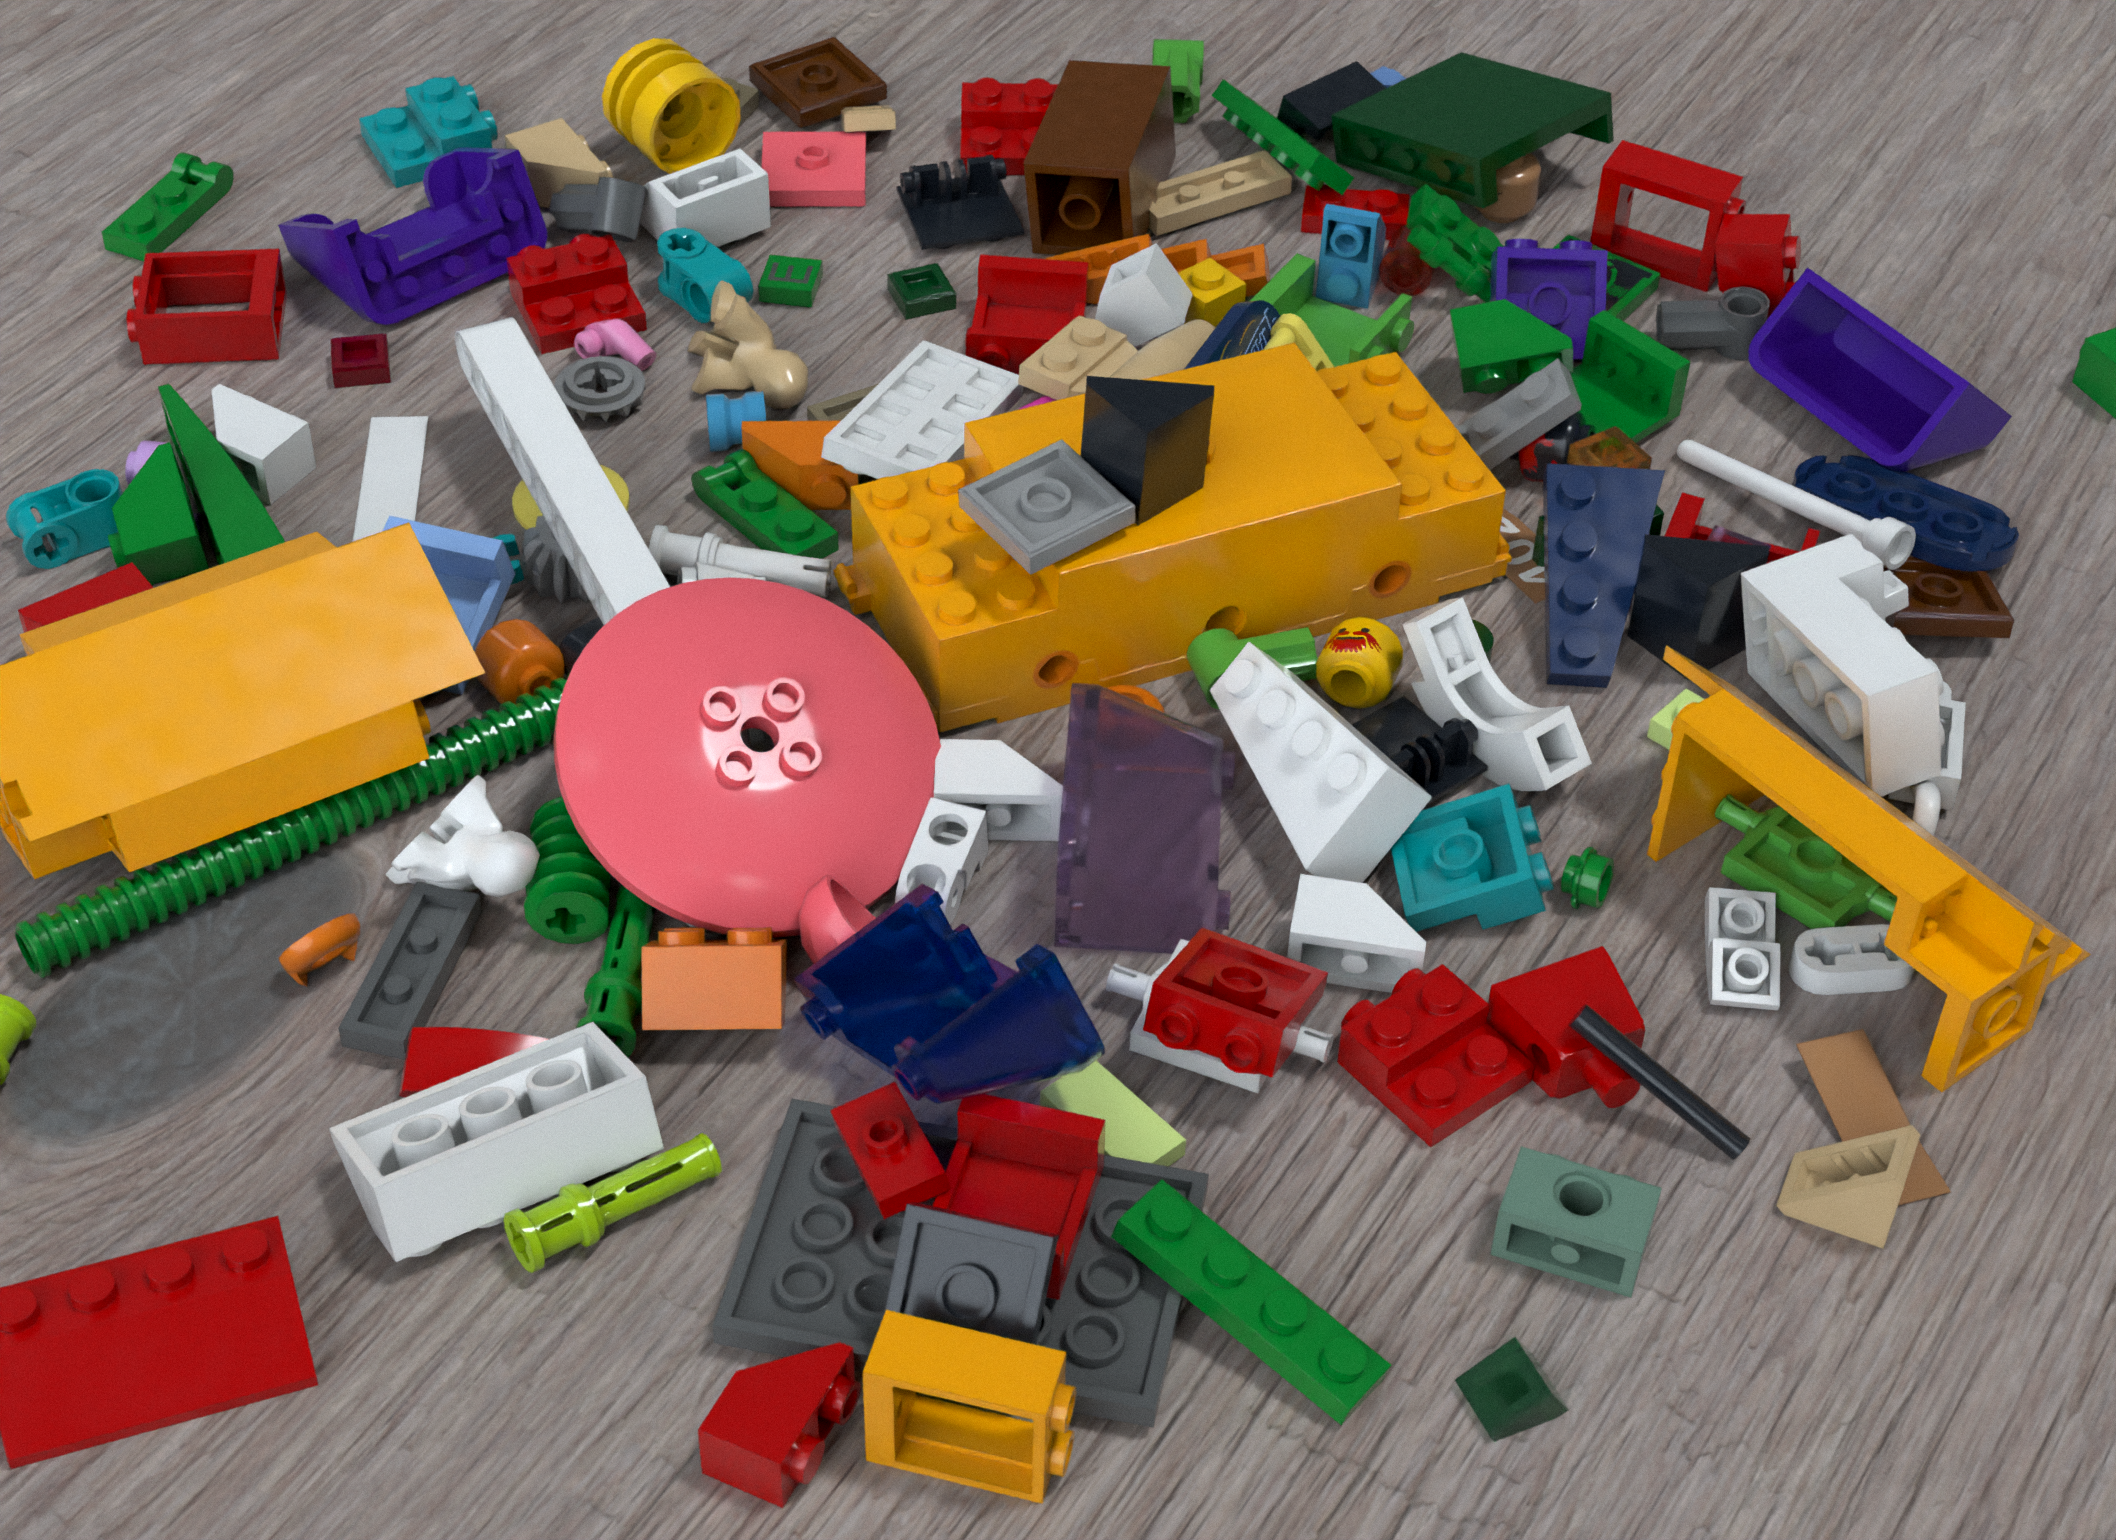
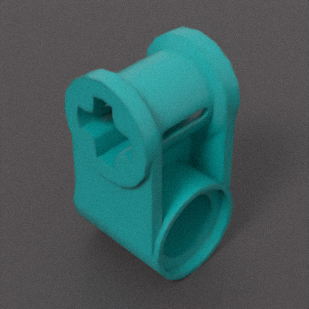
[657,228,754,323]
[6,469,123,569]

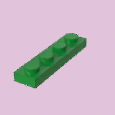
[1211,79,1354,195]
[1111,1179,1392,1425]

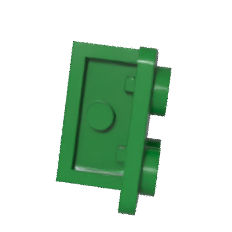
[1570,310,1691,458]

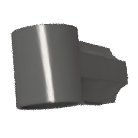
[549,177,647,242]
[1656,287,1770,360]

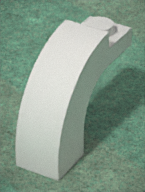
[1402,597,1592,791]

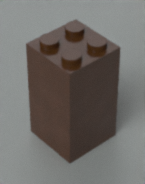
[1023,60,1176,255]

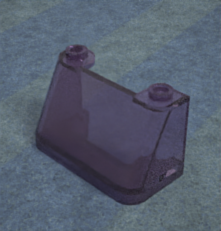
[1054,683,1235,954]

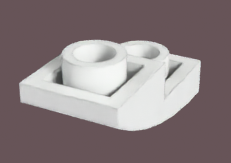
[1705,887,1780,1011]

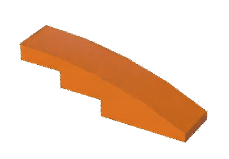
[1046,234,1270,304]

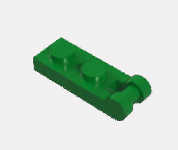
[101,152,234,261]
[691,449,839,559]

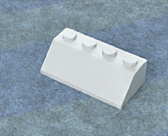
[329,1022,664,1262]

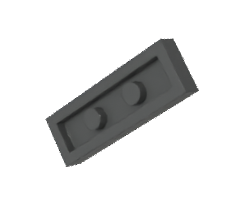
[338,882,482,1060]

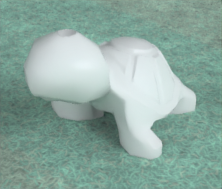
[385,775,540,898]

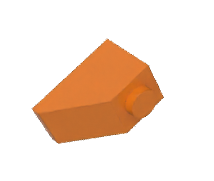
[741,420,859,510]

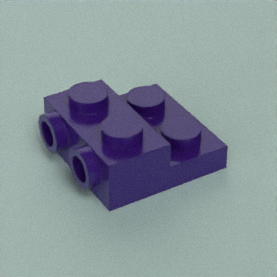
[1490,239,1607,363]

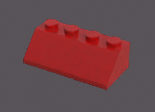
[0,1216,319,1470]

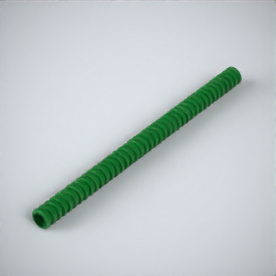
[15,673,570,978]

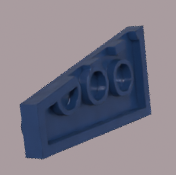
[1543,464,1665,688]

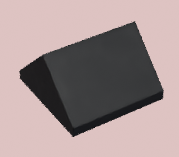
[1081,376,1214,526]
[1627,534,1769,681]

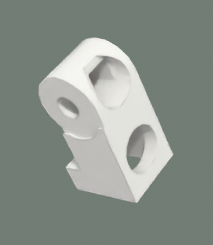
[895,797,988,926]

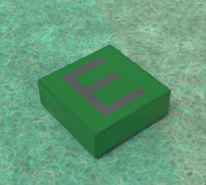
[758,254,823,307]

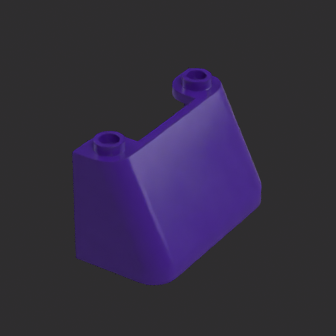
[278,147,548,325]

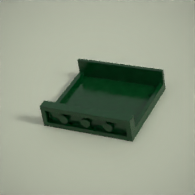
[1331,52,1614,209]

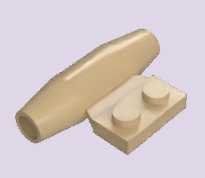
[1018,315,1215,400]

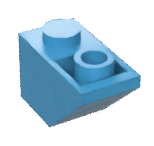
[1316,204,1386,309]

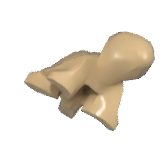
[688,280,808,409]

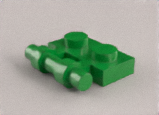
[1406,184,1504,303]

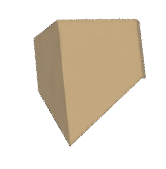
[1776,1125,1920,1249]

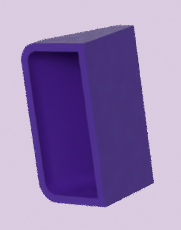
[1748,267,2012,472]

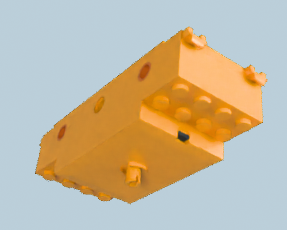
[833,342,1512,733]

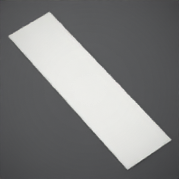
[353,416,428,542]

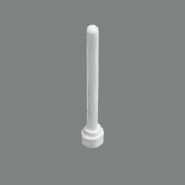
[1677,440,1916,570]

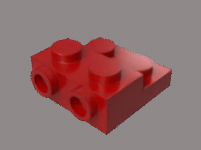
[960,77,1058,176]
[506,234,647,355]
[1143,927,1329,1078]
[1337,964,1535,1148]

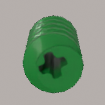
[524,796,611,944]

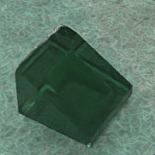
[1455,1337,1569,1442]

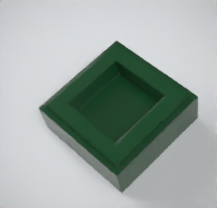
[887,263,956,320]

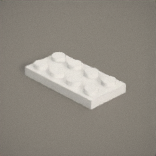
[821,340,1024,479]

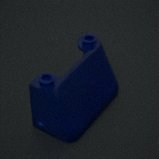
[794,883,1105,1104]

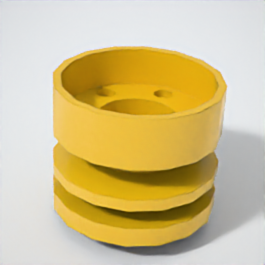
[602,38,741,174]

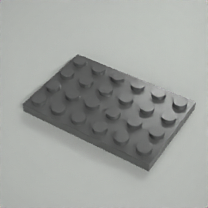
[712,1098,1209,1428]

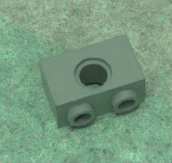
[1490,1146,1662,1298]

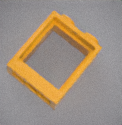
[863,1310,1077,1504]

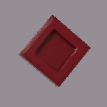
[331,333,391,388]

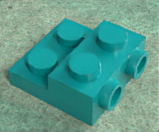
[359,76,498,188]
[1391,784,1554,932]

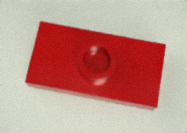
[830,1081,951,1219]

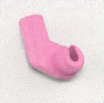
[574,319,656,372]

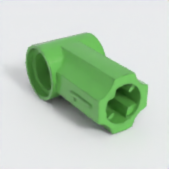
[1152,39,1204,123]
[1186,627,1318,710]

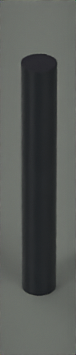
[1568,1004,1751,1160]

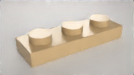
[1149,150,1292,236]

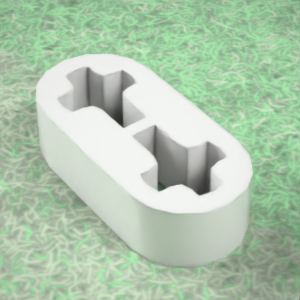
[1789,924,1915,995]

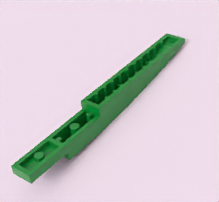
[158,384,285,565]

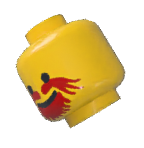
[1316,617,1403,709]

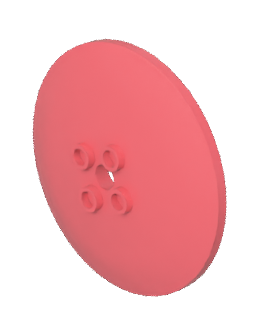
[554,577,941,938]

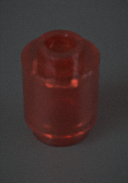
[1379,225,1436,296]

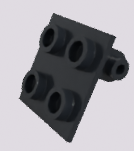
[896,154,1024,250]
[1351,696,1488,804]

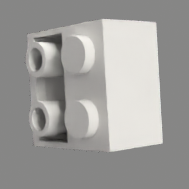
[640,149,771,247]

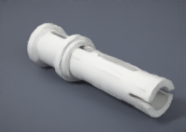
[649,525,833,598]

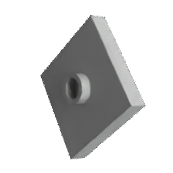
[958,440,1135,575]

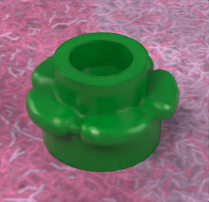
[1561,847,1614,910]

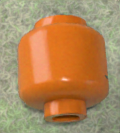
[474,619,565,704]

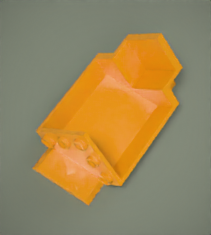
[0,522,485,880]
[1647,645,2091,1092]

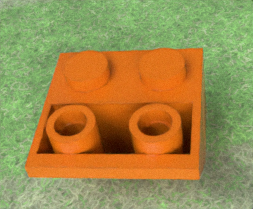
[642,927,787,1030]

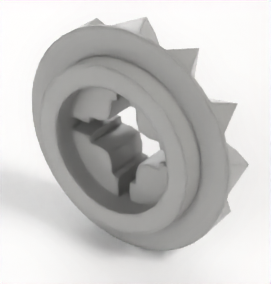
[554,356,646,422]

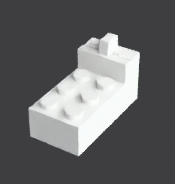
[1741,534,1945,797]

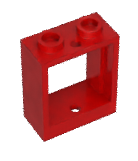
[1590,140,1746,292]
[127,248,287,365]

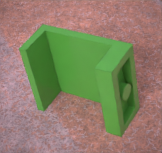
[1250,253,1414,367]

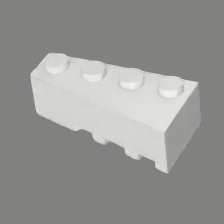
[1210,642,1432,883]

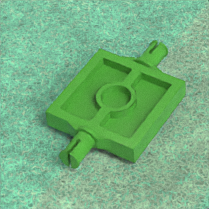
[1715,794,1898,929]

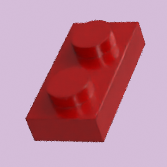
[1301,185,1410,242]

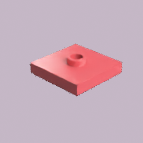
[761,132,866,207]

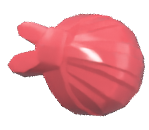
[798,874,929,976]

